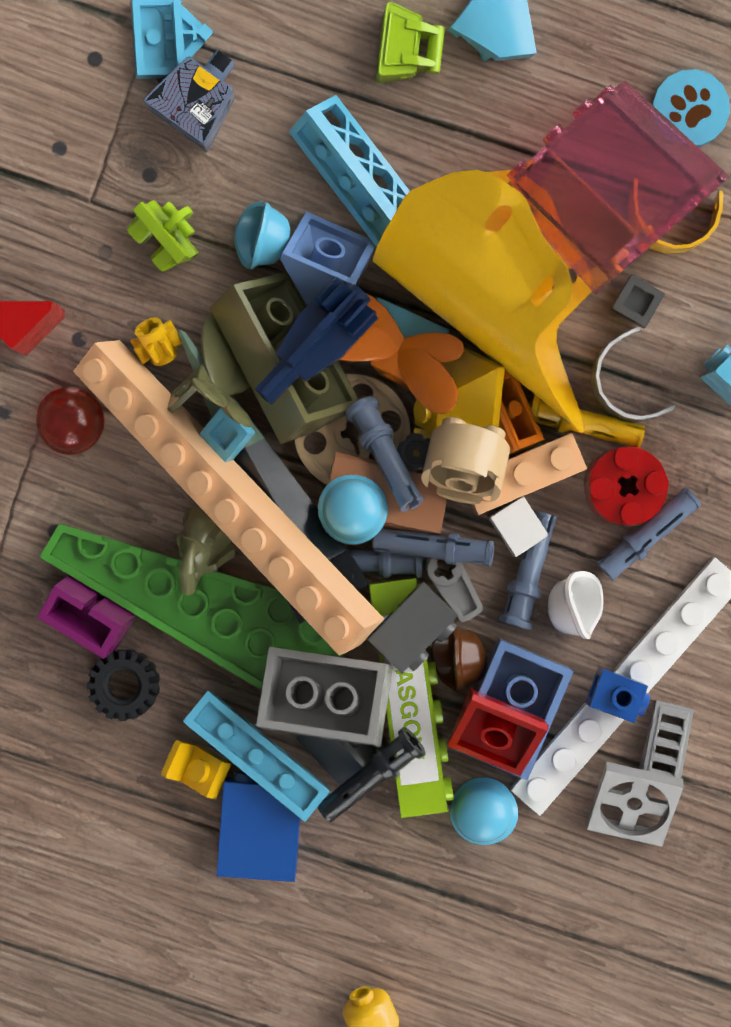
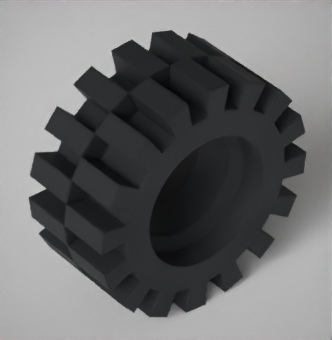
[87,649,160,721]

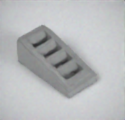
[638,700,694,778]

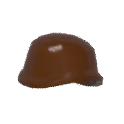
[431,628,487,692]

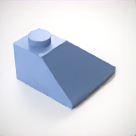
[280,211,375,305]

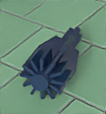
[255,277,378,405]

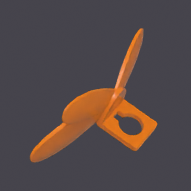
[339,294,464,414]

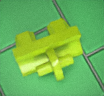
[127,200,199,272]

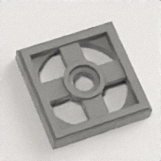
[587,762,684,847]

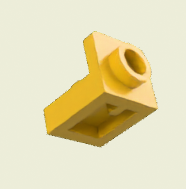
[161,740,232,799]

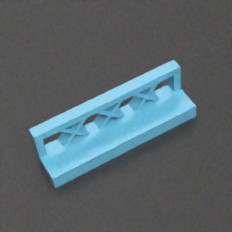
[289,95,410,247]
[183,691,331,822]

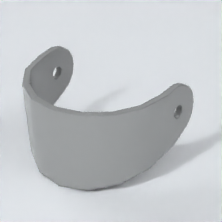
[590,327,676,423]

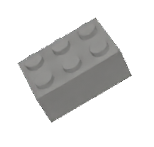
[256,647,393,747]

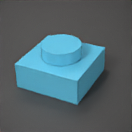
[200,408,256,462]

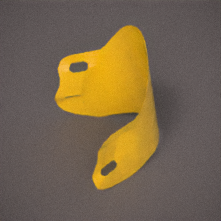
[373,170,596,432]

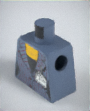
[144,50,235,152]

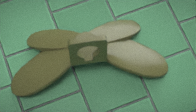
[168,314,252,427]

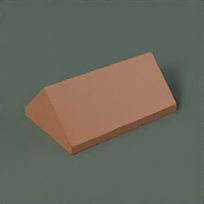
[329,452,447,536]

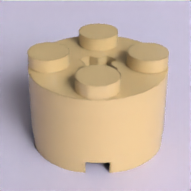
[421,417,510,504]

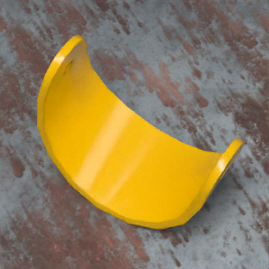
[628,179,723,254]

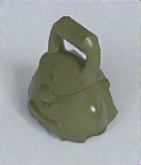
[176,504,235,595]

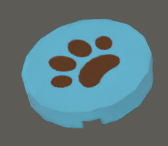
[651,69,730,148]

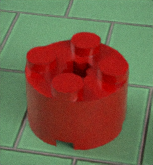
[584,447,669,525]

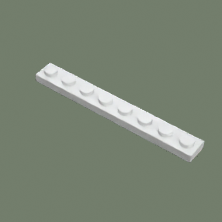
[510,557,731,816]

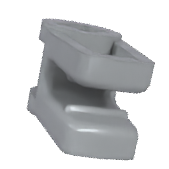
[426,558,483,622]

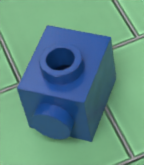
[585,666,650,723]

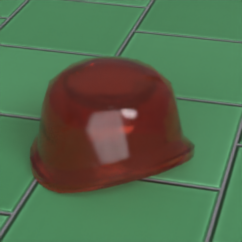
[36,387,105,455]

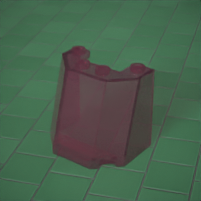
[507,80,729,295]

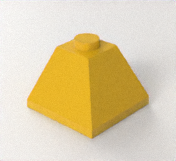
[413,347,505,434]

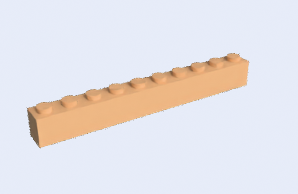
[73,340,384,656]

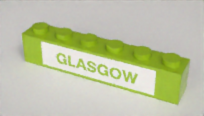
[369,577,454,818]

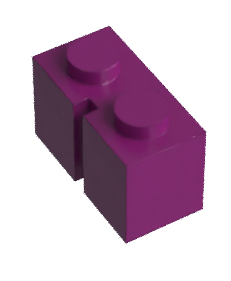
[37,575,136,659]

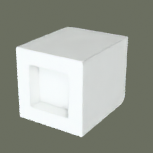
[488,496,548,557]

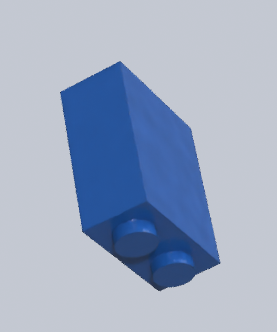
[217,771,301,882]

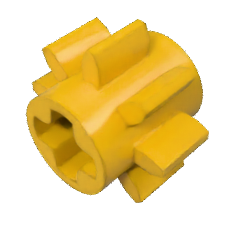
[130,317,182,366]

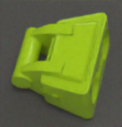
[375,2,445,83]

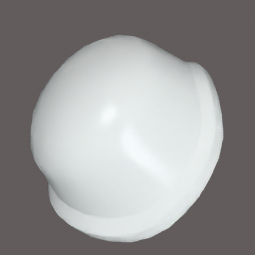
[548,571,603,639]

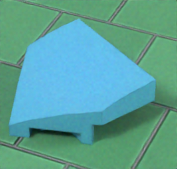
[130,0,214,79]
[448,0,537,62]

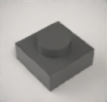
[610,274,665,329]

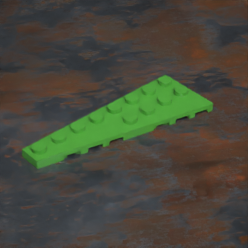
[40,523,345,690]

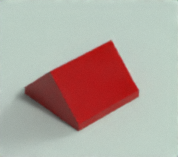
[0,301,65,356]
[447,688,549,776]

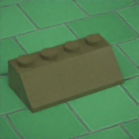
[210,272,358,444]

